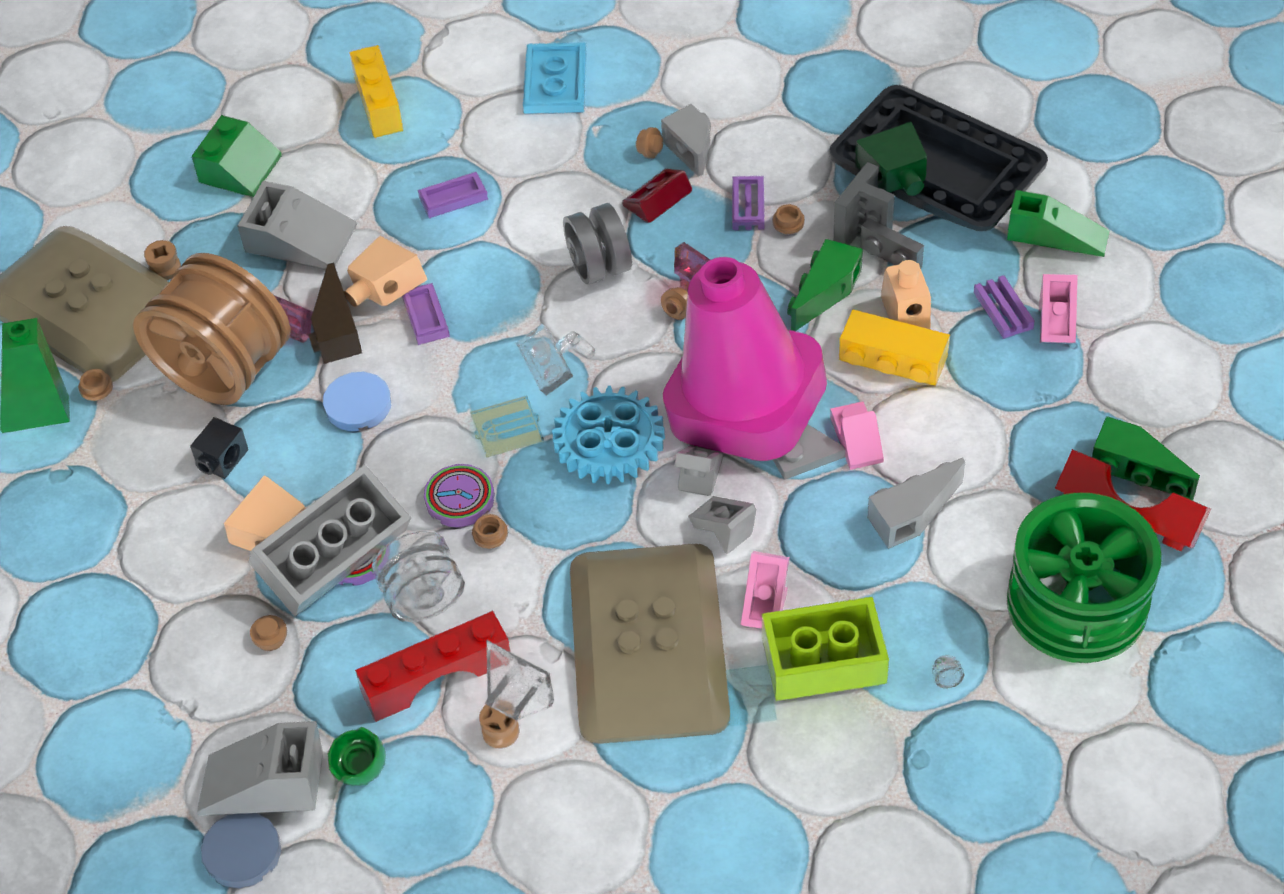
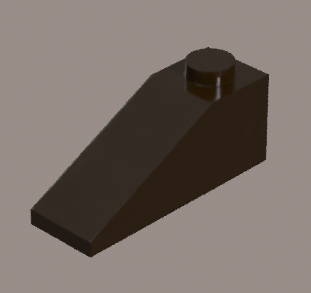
[308,262,362,364]

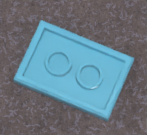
[523,43,586,114]

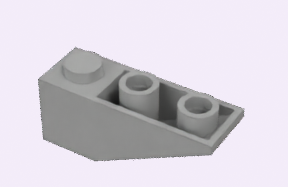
[867,457,965,549]

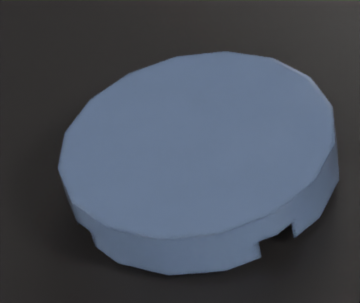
[201,813,281,888]

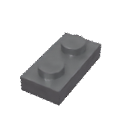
[860,218,924,268]

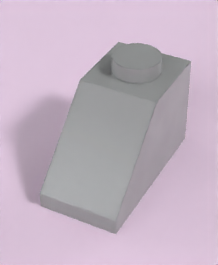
[661,104,711,177]

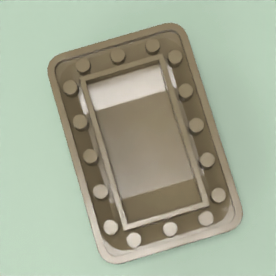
[0,226,169,382]
[570,544,730,744]

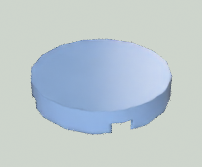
[323,372,391,432]

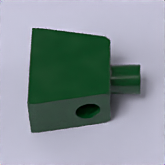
[855,122,927,196]

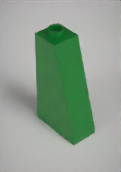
[0,318,70,433]

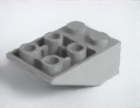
[238,181,357,269]
[197,721,323,816]

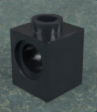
[190,417,249,479]

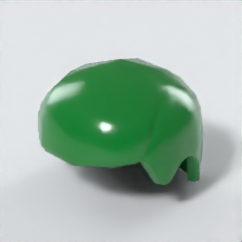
[328,727,386,786]

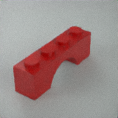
[1055,449,1211,552]
[355,611,512,722]

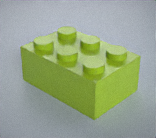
[762,597,889,701]

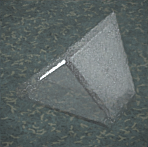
[485,640,554,721]

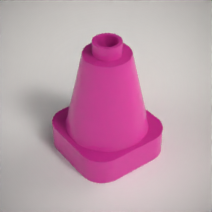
[663,257,827,461]

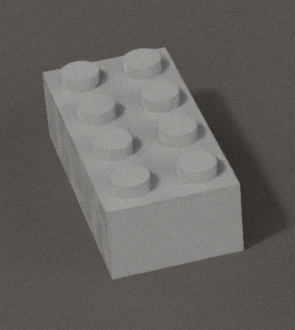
[248,464,411,617]

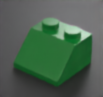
[191,115,282,197]

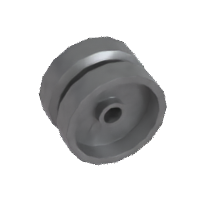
[563,203,632,284]

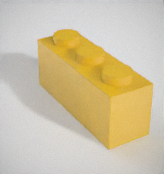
[349,45,403,138]
[839,309,950,386]

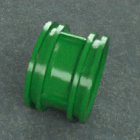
[1007,493,1162,663]

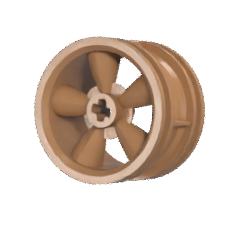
[133,253,290,405]

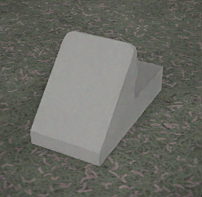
[675,445,724,496]
[688,496,756,554]

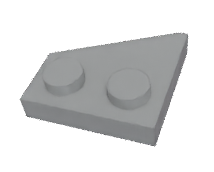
[773,424,845,480]

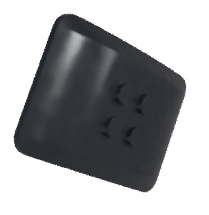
[830,85,1048,231]

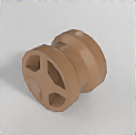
[144,240,181,280]
[479,700,520,748]

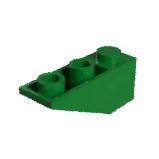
[1007,190,1110,257]
[787,239,863,331]
[1092,416,1200,500]

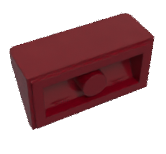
[622,169,692,223]

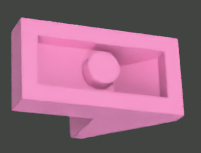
[1039,274,1078,343]
[830,401,884,470]
[741,551,790,629]

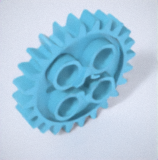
[552,386,665,484]

